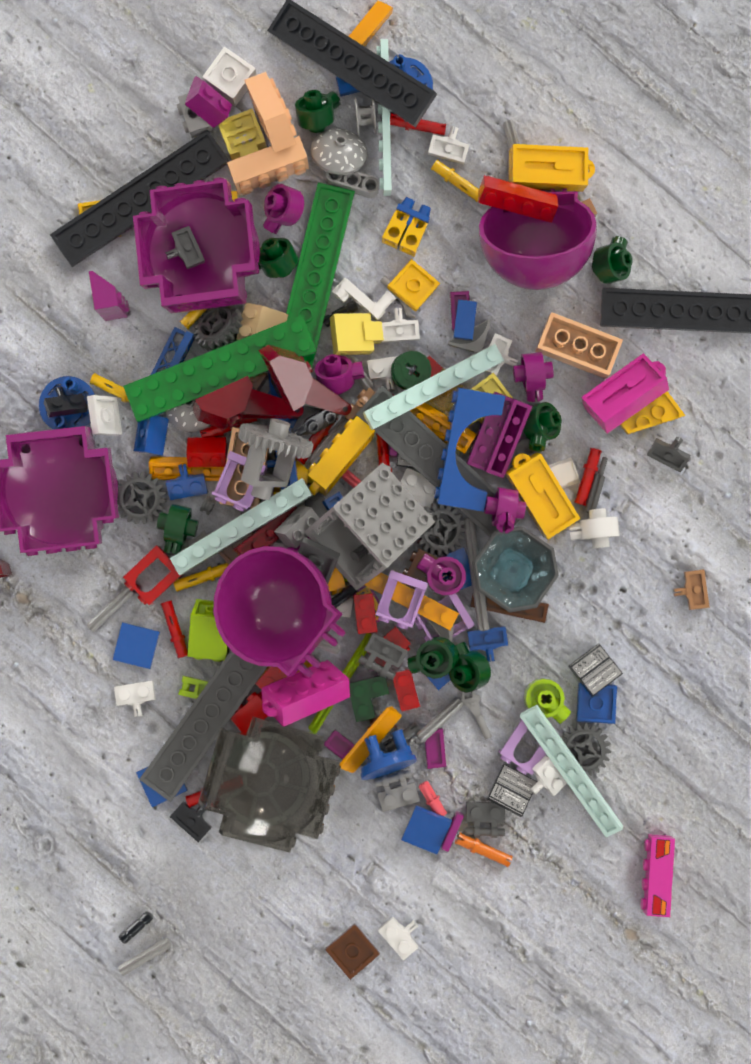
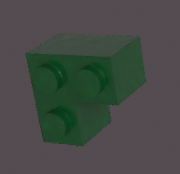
[349,675,389,722]

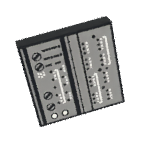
[568,643,623,697]
[487,764,538,817]

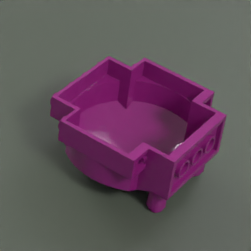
[133,177,260,314]
[0,426,119,556]

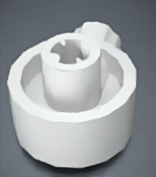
[569,508,620,549]

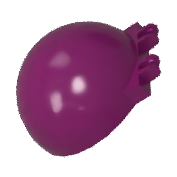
[479,189,597,290]
[213,546,346,678]

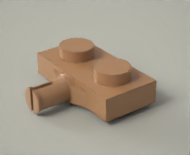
[345,387,375,421]
[673,569,710,610]

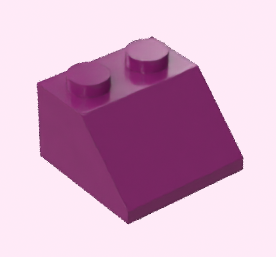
[185,76,232,128]

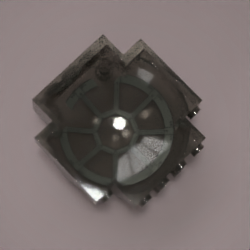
[198,716,341,853]

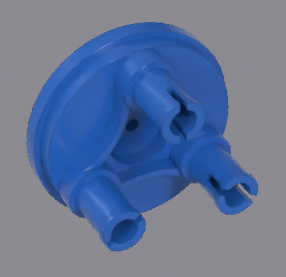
[360,729,417,780]

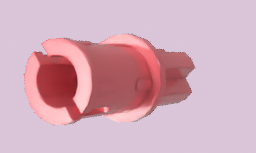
[419,781,447,816]

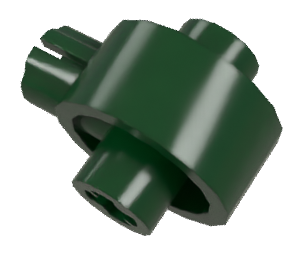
[295,90,341,133]
[592,236,633,284]
[258,238,298,278]
[523,402,562,452]
[157,504,199,555]
[407,637,459,679]
[449,642,491,693]

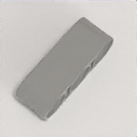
[326,171,379,198]

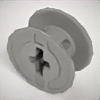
[354,97,377,136]

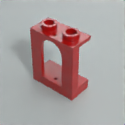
[123,545,185,605]

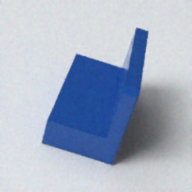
[133,415,169,456]

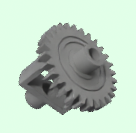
[238,419,314,500]

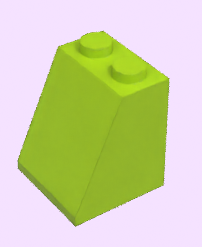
[188,599,229,662]

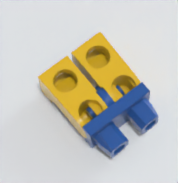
[382,197,431,257]

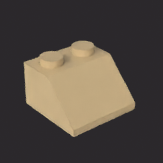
[236,303,288,340]

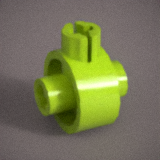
[524,678,571,724]

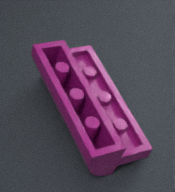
[466,391,532,479]

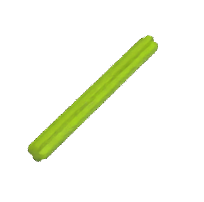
[308,633,372,733]

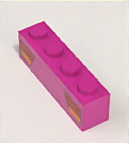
[641,834,675,917]

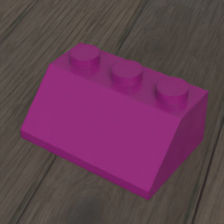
[89,271,130,321]

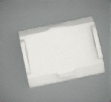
[548,457,580,489]

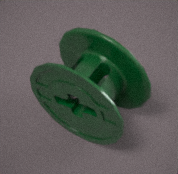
[390,351,432,390]

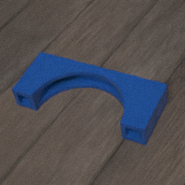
[434,387,505,512]

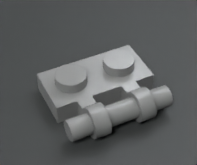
[374,769,420,812]

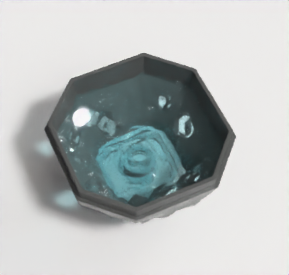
[472,526,559,613]

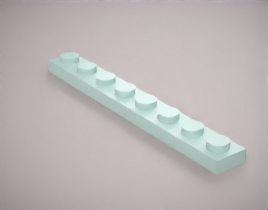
[376,39,392,196]
[363,344,504,430]
[170,478,313,575]
[520,705,623,837]

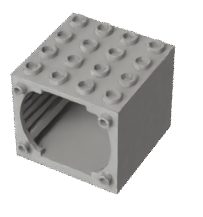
[305,463,435,590]

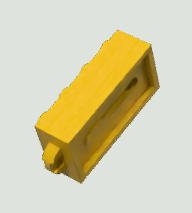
[508,144,595,192]
[307,416,375,497]
[505,452,581,539]

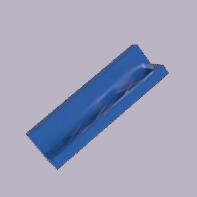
[151,327,195,375]

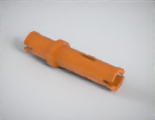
[455,832,513,867]

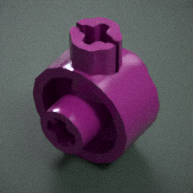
[263,184,304,234]
[513,352,554,402]
[314,354,365,395]
[484,487,526,533]
[416,553,466,595]

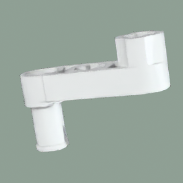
[332,278,396,321]

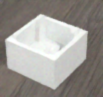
[202,47,257,107]

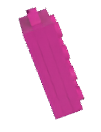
[581,353,669,434]
[261,660,350,727]

